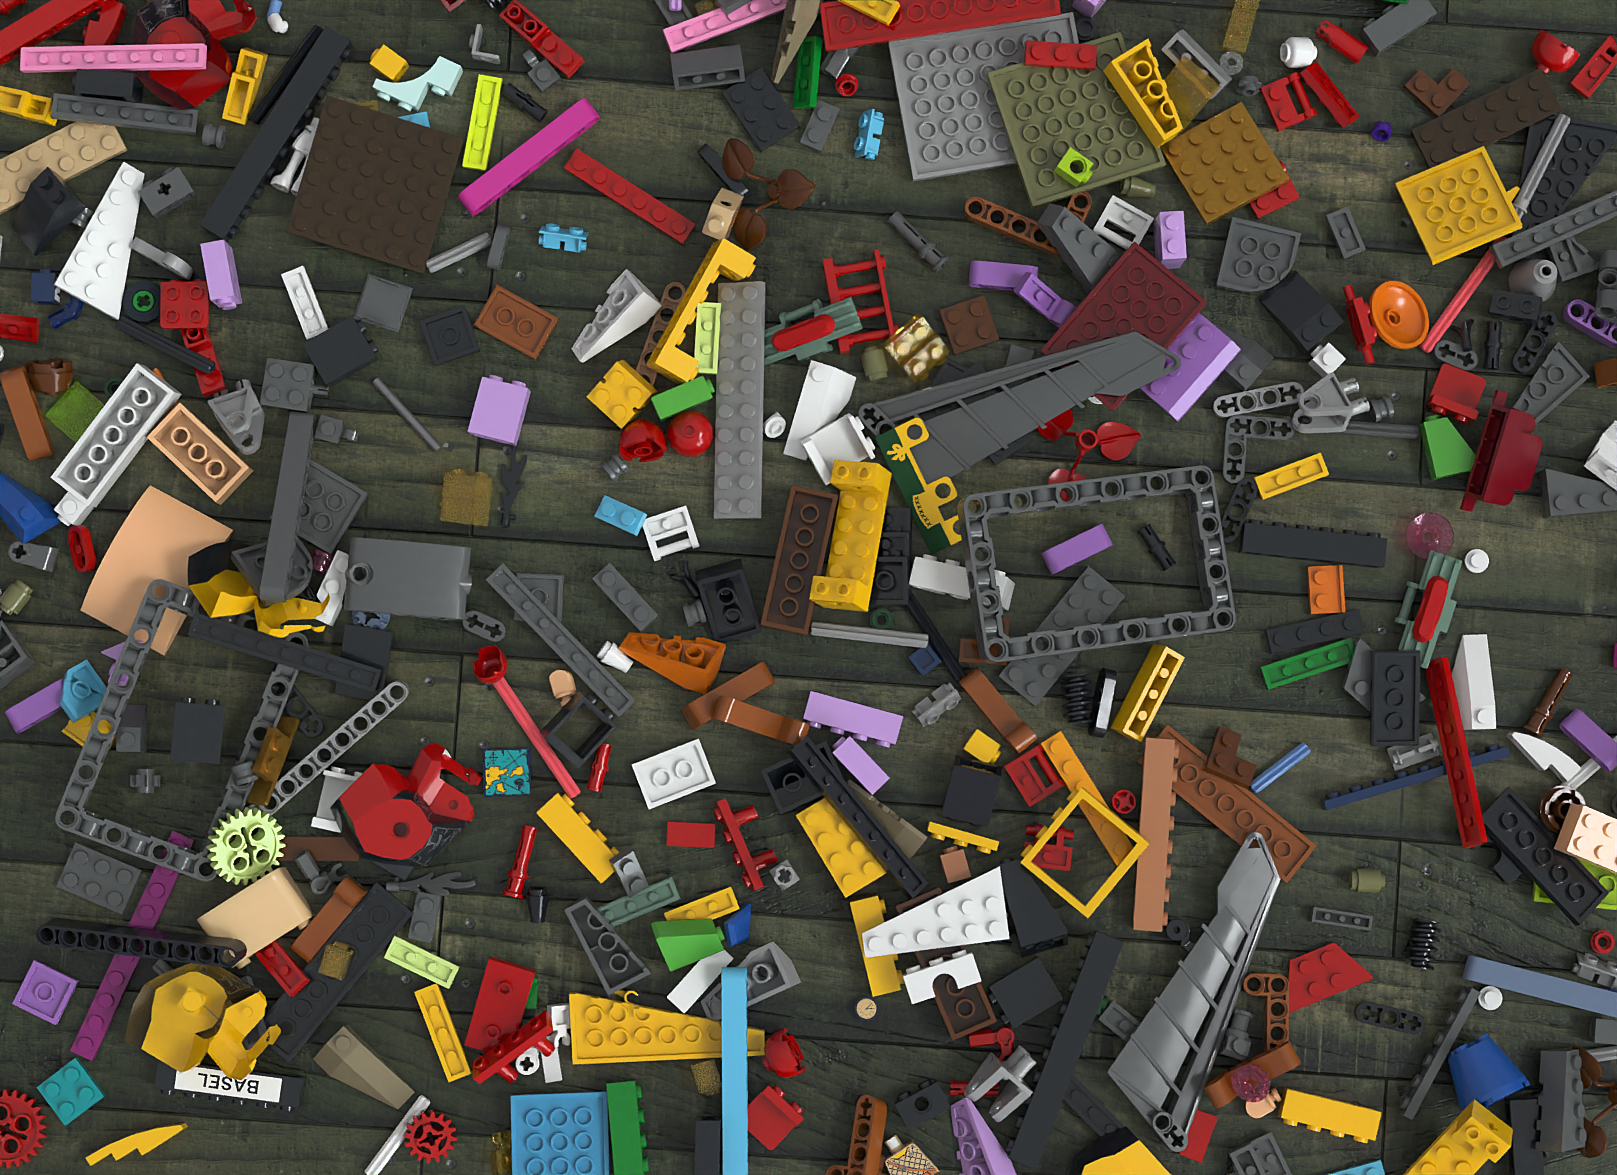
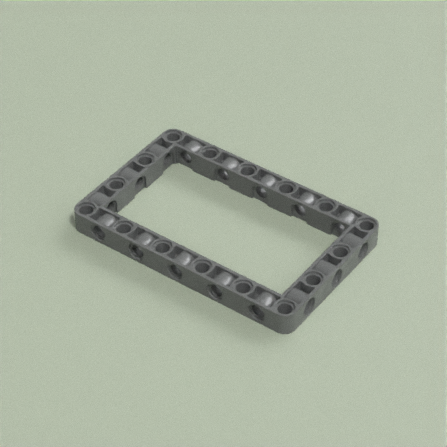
[957,465,1236,664]
[55,579,308,882]

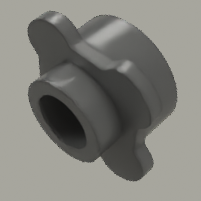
[1236,76,1262,96]

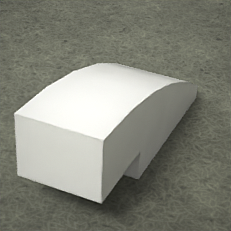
[1506,732,1582,782]
[667,950,734,1013]

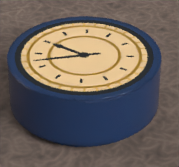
[854,996,879,1021]

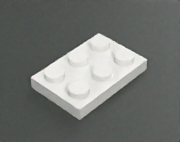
[632,739,716,809]

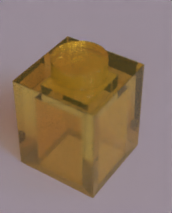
[318,941,353,980]
[691,1058,722,1096]

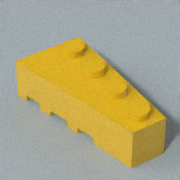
[1103,39,1183,149]

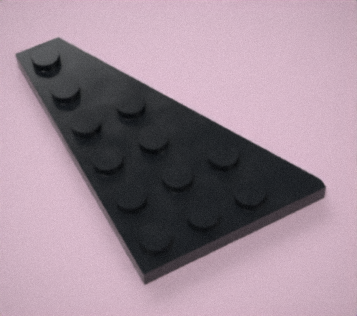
[1510,115,1617,237]

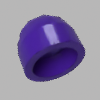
[1372,121,1392,142]

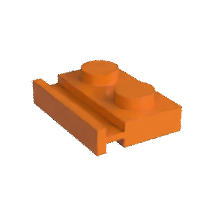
[1307,565,1345,614]

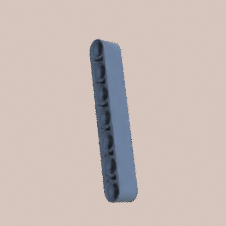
[1462,955,1617,1018]

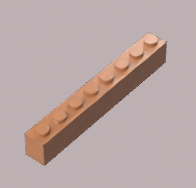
[1132,736,1179,932]

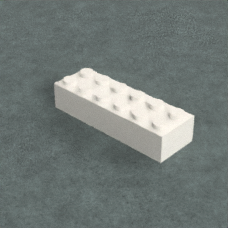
[51,363,182,507]

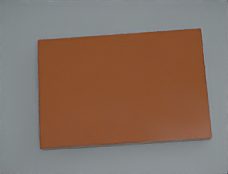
[474,284,559,360]

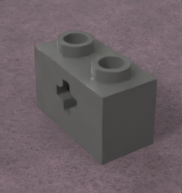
[138,167,197,220]

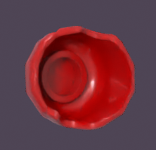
[472,645,508,684]

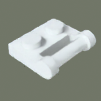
[1093,195,1154,250]
[642,506,700,562]

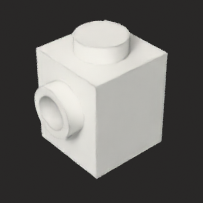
[1308,343,1346,378]
[54,491,94,526]

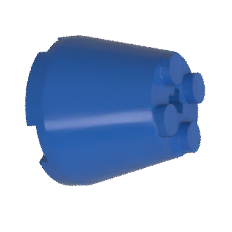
[1447,1033,1530,1111]

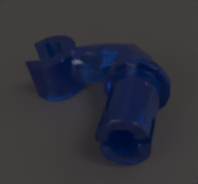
[48,294,84,329]

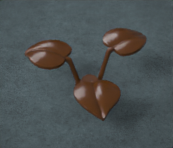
[722,138,816,250]
[1571,1046,1617,1159]

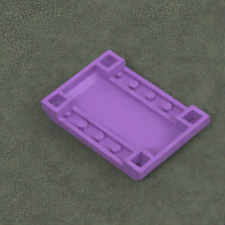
[1139,313,1241,422]

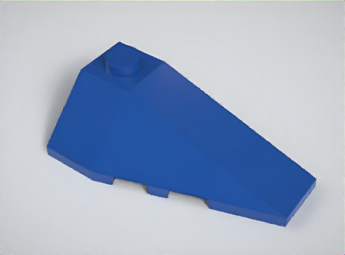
[0,471,62,544]

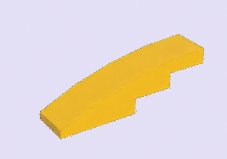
[86,1123,188,1166]

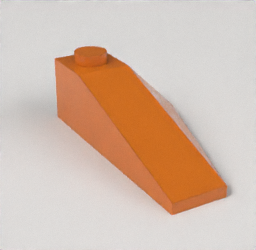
[619,632,726,694]

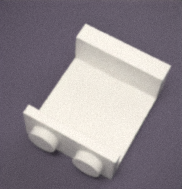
[800,413,875,485]
[1584,420,1617,491]
[311,766,363,833]

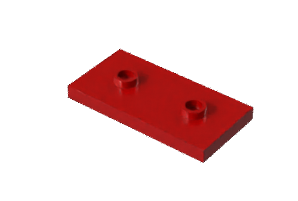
[464,956,536,1052]

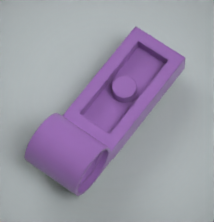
[1014,271,1077,328]

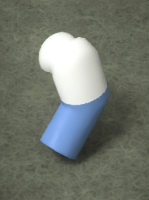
[266,0,288,33]

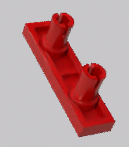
[713,798,777,891]
[472,1010,555,1084]

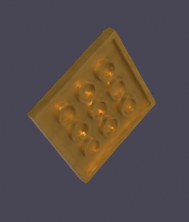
[1160,102,1289,226]

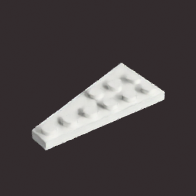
[54,162,144,320]
[862,866,1010,958]

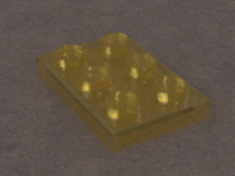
[1165,56,1221,139]

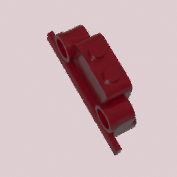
[1460,390,1543,512]

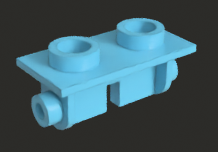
[854,109,884,160]
[539,223,589,253]

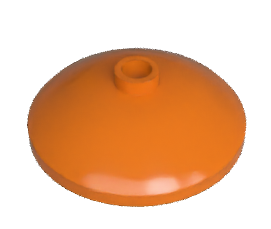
[1369,281,1429,349]

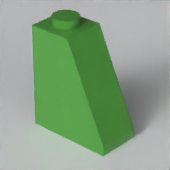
[651,376,715,422]
[1419,415,1476,480]
[651,918,725,972]

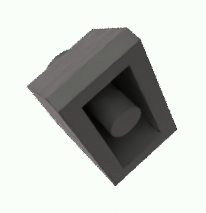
[116,705,147,753]

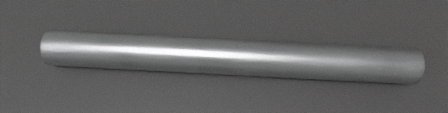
[372,377,442,453]

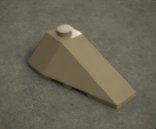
[770,0,823,83]
[847,779,927,860]
[313,1024,415,1109]

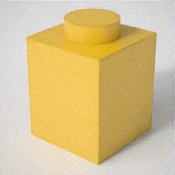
[370,44,409,83]
[963,729,1001,764]

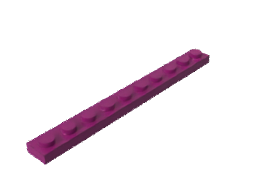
[70,831,196,1061]

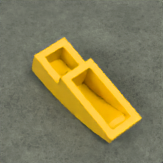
[222,48,268,125]
[0,86,57,126]

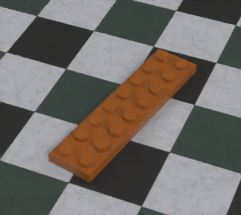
[1137,725,1316,883]

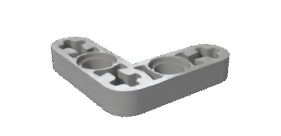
[130,237,195,281]

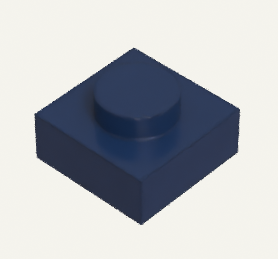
[908,645,942,676]

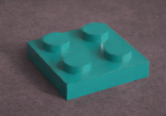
[36,1057,106,1126]

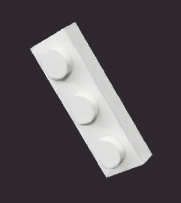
[281,266,329,341]

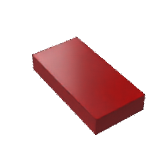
[666,822,716,848]
[1178,1109,1218,1163]

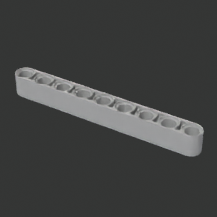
[243,680,409,829]

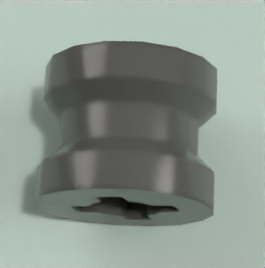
[202,122,227,149]
[71,208,94,230]
[1368,394,1394,422]
[600,452,629,482]
[682,599,707,627]
[230,760,259,786]

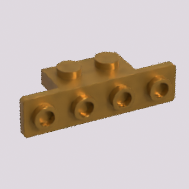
[247,716,300,806]

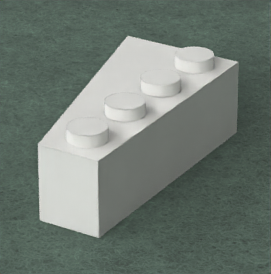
[909,554,1015,611]

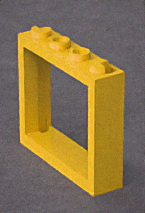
[1020,787,1150,918]

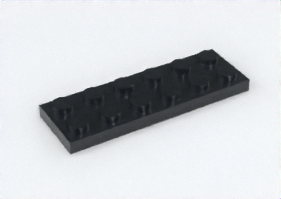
[1482,787,1609,926]

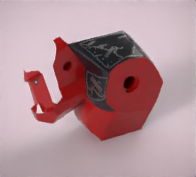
[133,0,257,110]
[330,742,481,867]

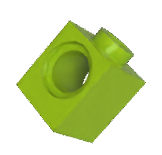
[1053,147,1094,188]

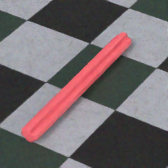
[1419,236,1507,353]
[493,677,580,798]

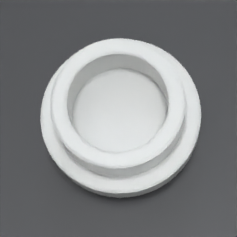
[1464,549,1489,573]
[1478,986,1502,1010]

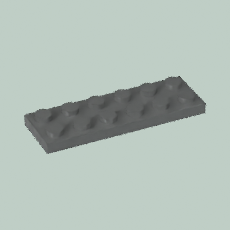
[998,566,1125,707]

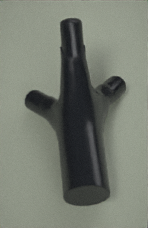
[1451,319,1474,352]
[671,560,700,598]

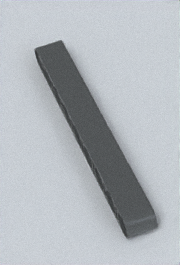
[260,411,316,603]

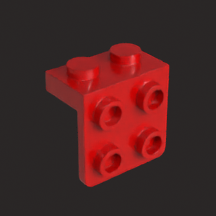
[160,279,210,329]
[1426,363,1486,424]
[748,1083,804,1150]

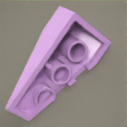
[950,1097,1016,1175]

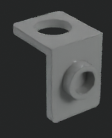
[469,24,501,64]

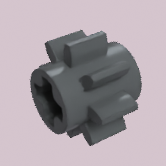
[130,769,160,793]

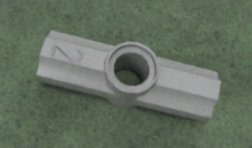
[769,859,800,891]

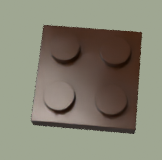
[939,295,999,356]

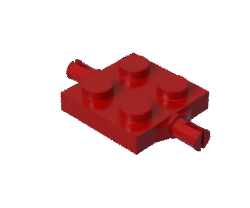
[1342,285,1377,365]

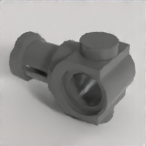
[1218,1009,1253,1061]

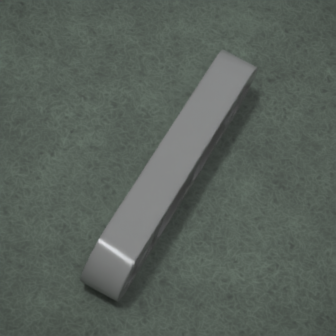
[1212,382,1304,418]

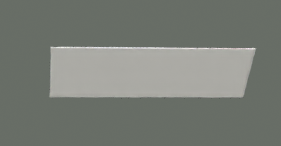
[541,1036,562,1083]

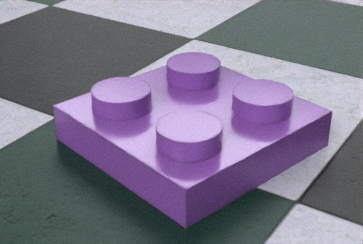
[12,960,79,1025]

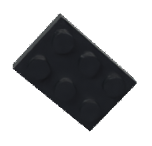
[722,68,800,152]

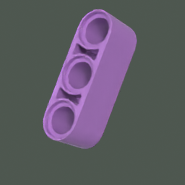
[968,261,1039,291]
[1562,300,1617,348]
[1041,524,1113,575]
[4,678,64,734]
[1559,708,1617,773]

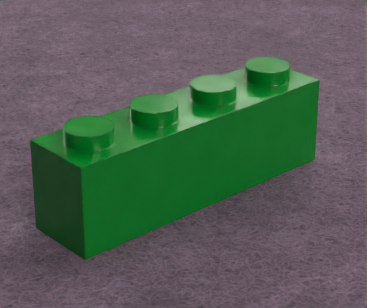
[606,1079,649,1175]

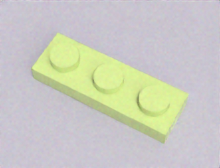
[694,302,721,375]
[384,935,460,989]

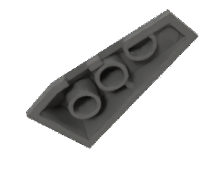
[1211,322,1274,392]

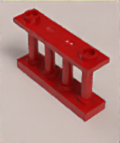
[822,249,900,355]

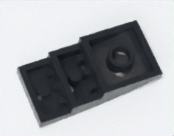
[869,507,912,605]

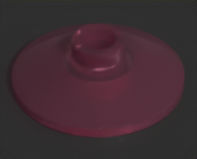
[1406,512,1454,560]

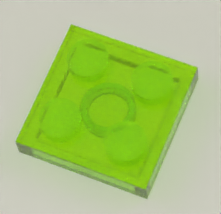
[45,380,105,443]

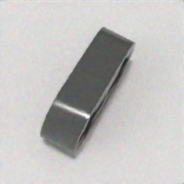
[487,224,510,270]
[1432,340,1478,371]
[463,610,507,642]

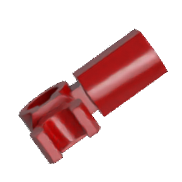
[968,1025,1014,1061]

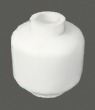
[1280,37,1317,68]

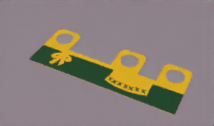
[875,418,962,554]

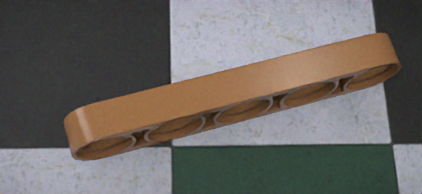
[636,282,686,387]

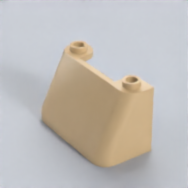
[197,867,316,969]

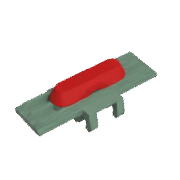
[764,297,863,366]
[1394,550,1462,669]

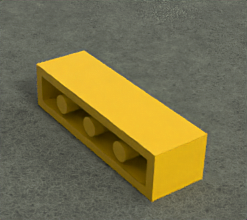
[1110,644,1185,742]
[536,793,620,883]
[849,895,904,997]
[1277,1087,1382,1143]

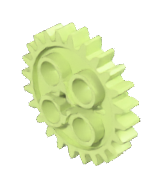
[206,807,285,886]

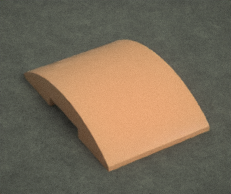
[81,485,234,656]

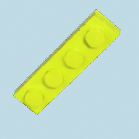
[462,74,503,172]

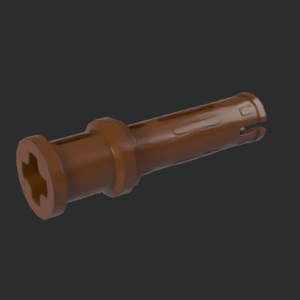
[1523,668,1573,738]

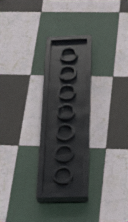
[263,882,413,1062]

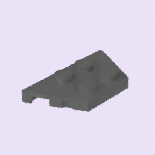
[1342,637,1426,712]

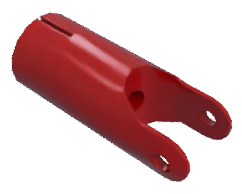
[1316,21,1369,65]

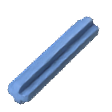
[1250,743,1311,793]

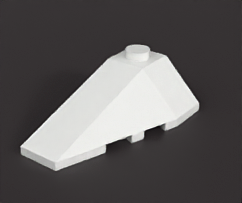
[571,269,662,363]
[783,360,856,461]
[1452,634,1496,730]

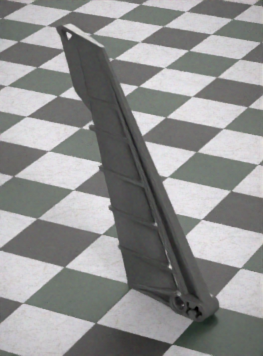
[859,331,1181,485]
[1107,831,1280,1152]

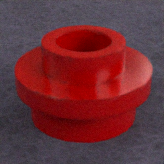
[835,73,858,97]
[1590,930,1615,954]

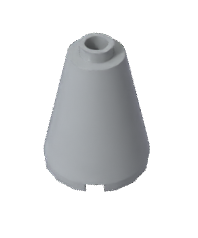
[1508,258,1557,302]

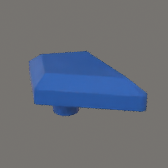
[724,903,751,947]

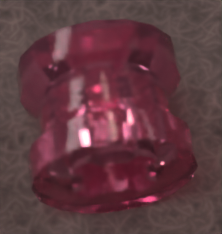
[312,548,334,574]

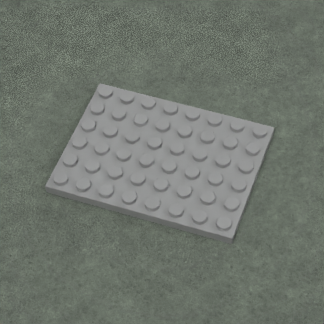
[888,12,1079,182]

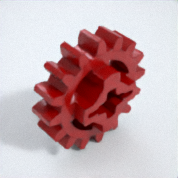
[404,1109,457,1164]

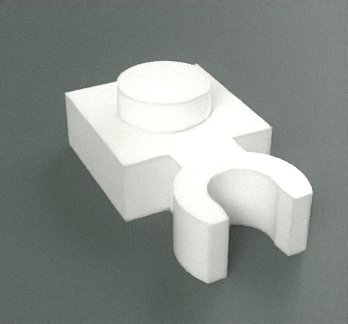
[547,1003,571,1047]

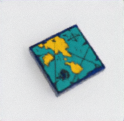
[483,748,532,797]

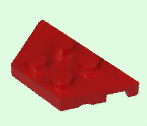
[1288,942,1373,1013]

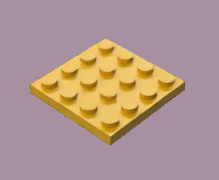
[1395,146,1522,265]

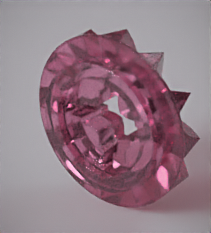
[1232,1063,1271,1102]

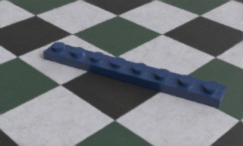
[1320,744,1510,810]

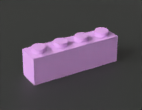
[803,691,903,748]

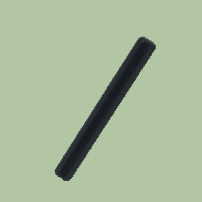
[248,25,323,124]
[116,316,216,374]
[905,589,966,683]

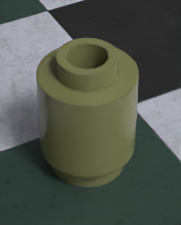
[860,346,889,382]
[0,579,33,615]
[1349,868,1385,893]

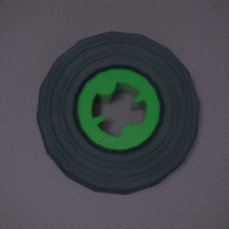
[123,281,161,323]

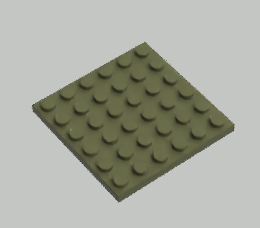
[986,32,1166,209]

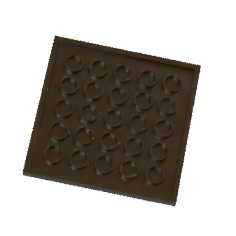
[286,95,464,275]

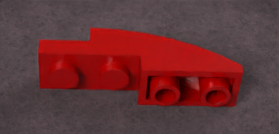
[83,0,128,46]
[499,0,585,78]
[180,328,227,397]

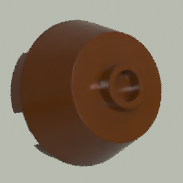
[26,358,75,395]
[1537,785,1586,833]

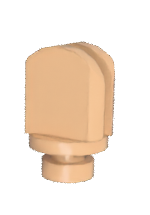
[549,670,576,707]
[1246,1088,1282,1118]

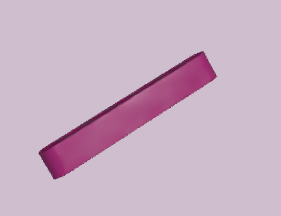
[458,98,600,216]

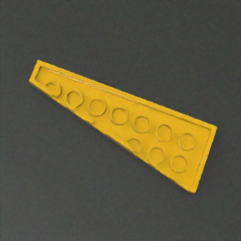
[569,992,765,1064]

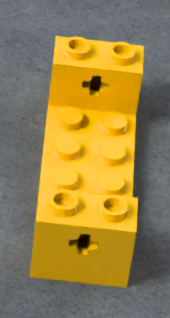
[646,238,756,384]
[809,460,892,612]
[1403,1099,1513,1175]

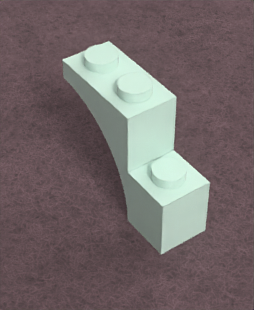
[373,56,463,112]

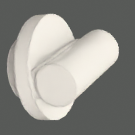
[763,412,786,438]

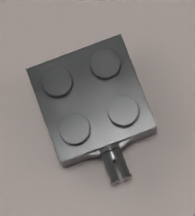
[260,358,329,413]
[1227,1131,1292,1175]

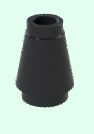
[526,886,550,923]

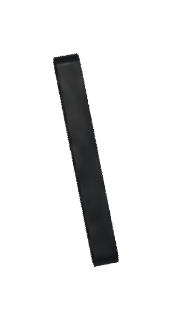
[36,918,247,968]

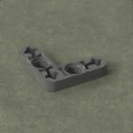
[1221,415,1295,484]

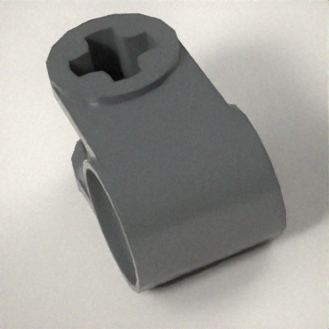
[9,541,59,572]

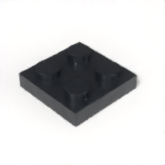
[420,305,480,366]

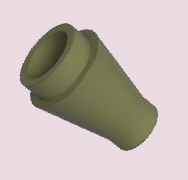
[1119,176,1156,198]

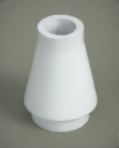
[597,641,633,673]

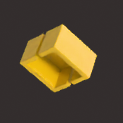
[587,360,658,429]

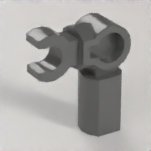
[293,849,348,894]

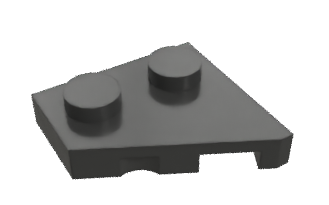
[1546,236,1600,283]

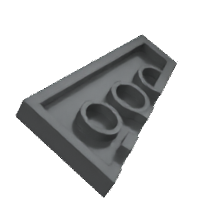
[1512,341,1590,425]

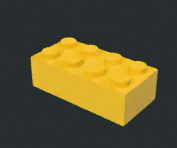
[796,798,886,898]

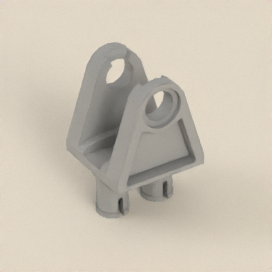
[1292,372,1370,433]
[208,379,265,455]
[964,1045,1036,1122]

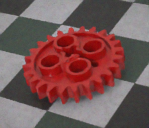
[0,1089,49,1169]

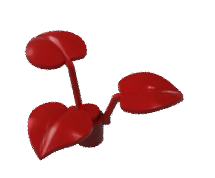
[1037,409,1141,509]

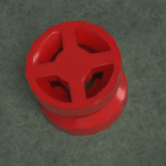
[1110,790,1136,814]

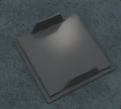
[354,274,413,333]

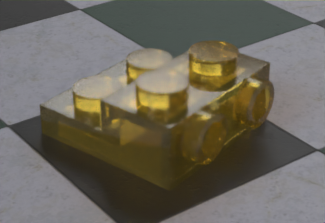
[883,313,950,383]
[440,469,494,527]

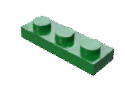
[793,36,822,110]

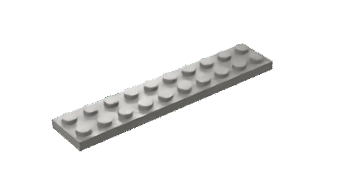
[714,281,765,519]

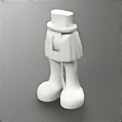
[270,117,319,196]

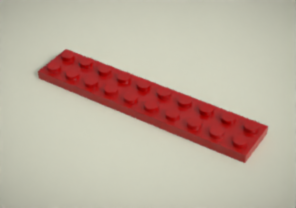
[820,0,1061,52]

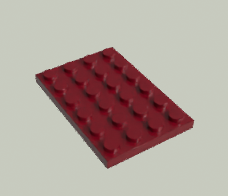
[1041,241,1208,412]

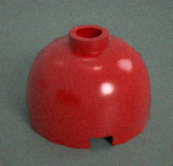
[1531,30,1580,74]
[666,410,713,457]
[619,419,667,462]
[762,1028,806,1078]

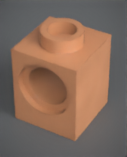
[939,846,971,883]

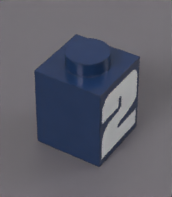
[30,269,60,305]

